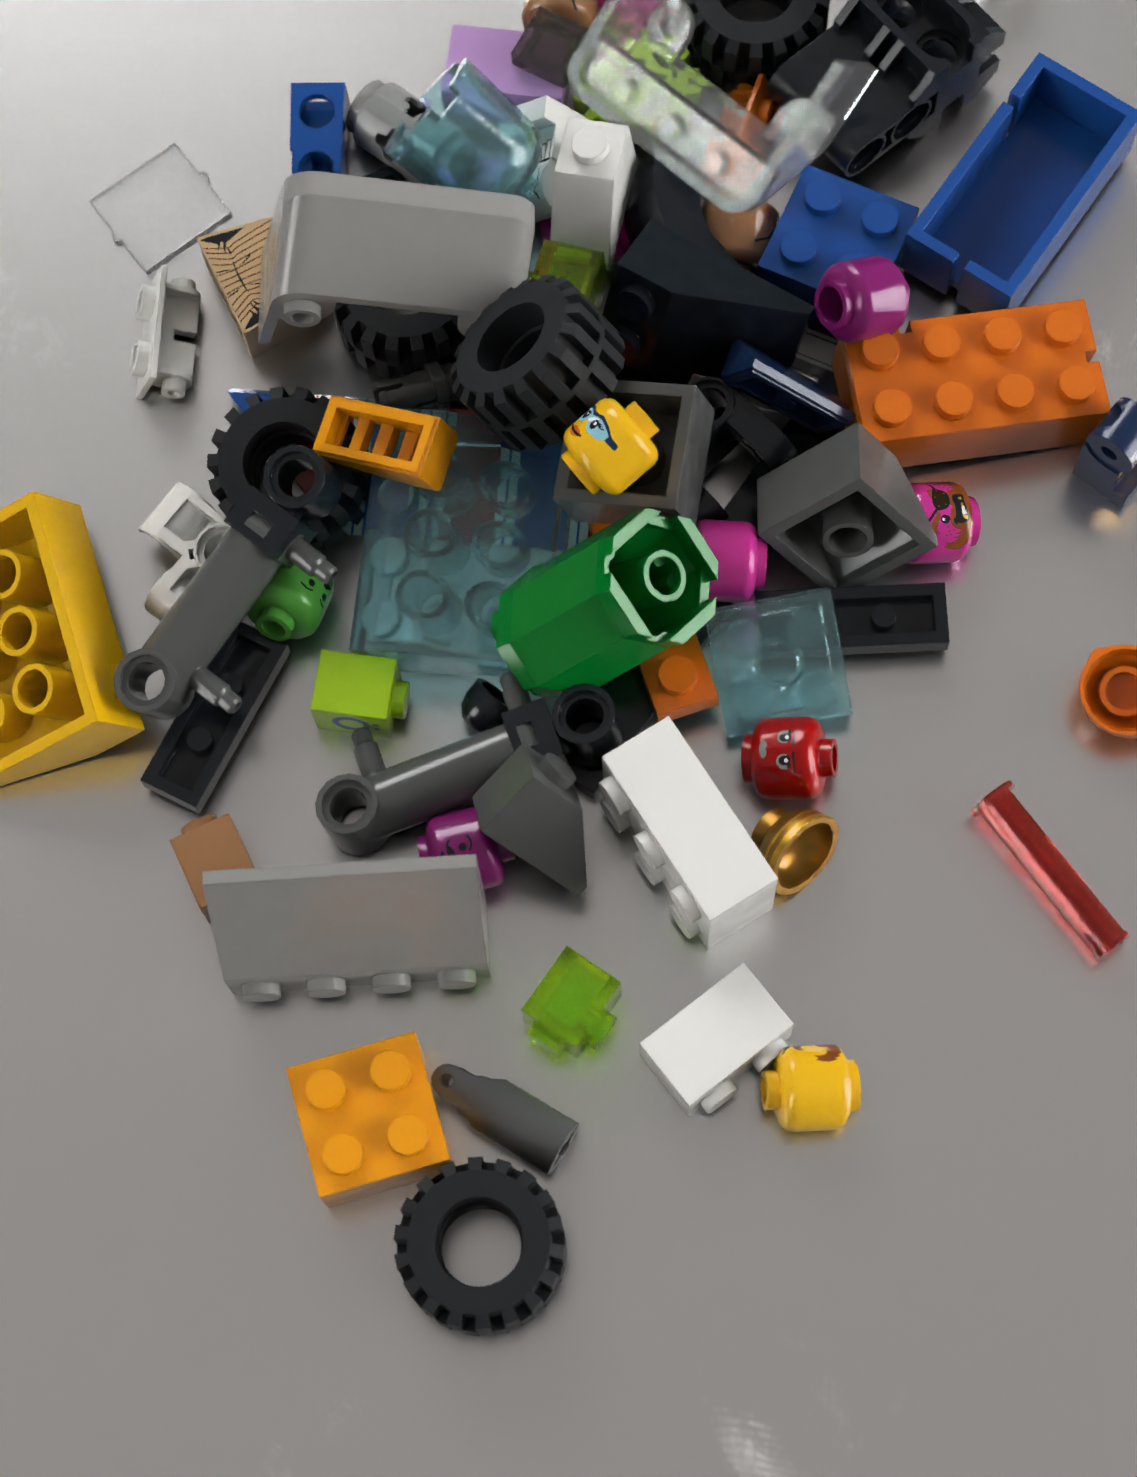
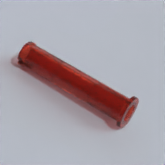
[970,780,1130,961]

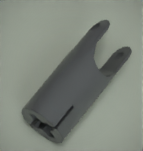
[431,1064,579,1175]

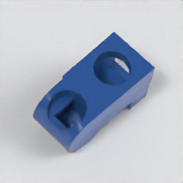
[290,82,351,175]

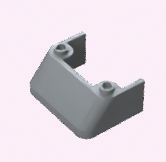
[258,171,535,344]

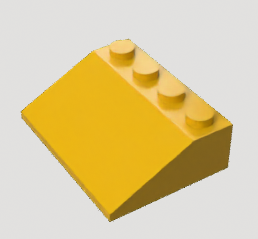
[0,491,145,786]

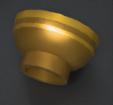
[751,807,839,896]

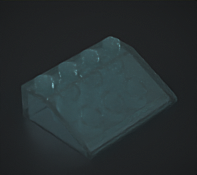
[349,409,571,677]

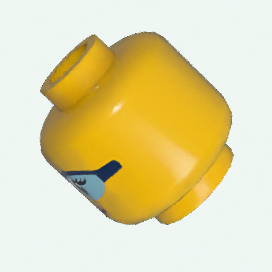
[561,398,660,495]

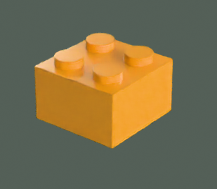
[286,1031,453,1208]

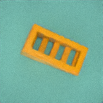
[312,395,458,492]

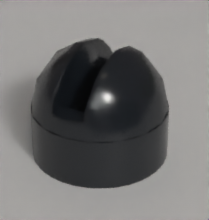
[461,678,508,732]

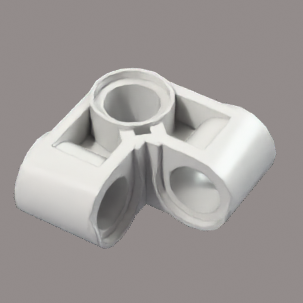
[138,482,231,621]

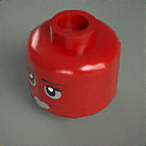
[741,717,838,800]

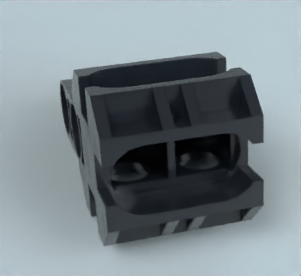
[766,0,1006,177]

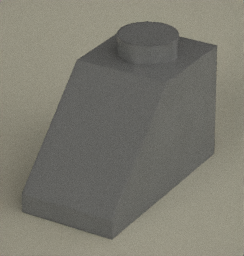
[472,742,587,896]

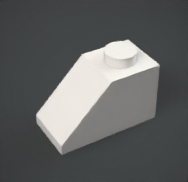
[549,117,638,271]

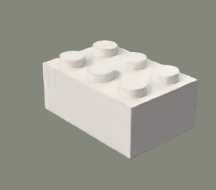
[598,716,778,950]

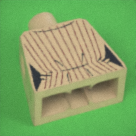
[197,217,303,359]

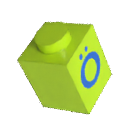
[310,649,410,738]

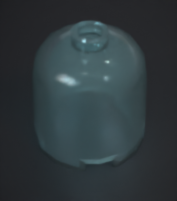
[384,58,542,199]

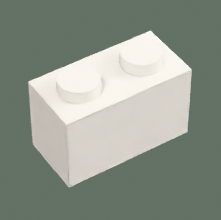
[640,962,794,1117]

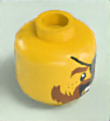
[760,1044,861,1132]

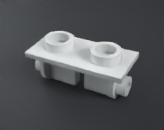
[129,265,201,400]

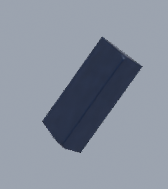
[720,339,855,434]

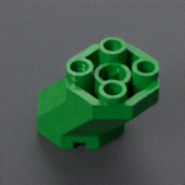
[490,508,719,697]

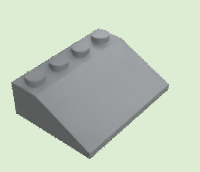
[202,854,491,1002]

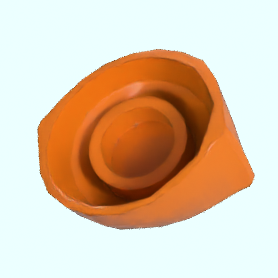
[1079,644,1137,739]

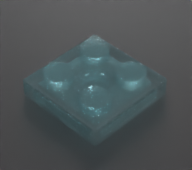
[706,587,853,738]

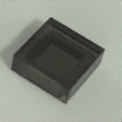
[511,6,593,89]

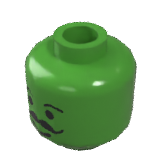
[247,564,334,641]

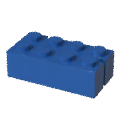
[900,52,1137,313]

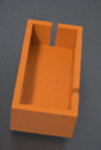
[831,299,1111,467]

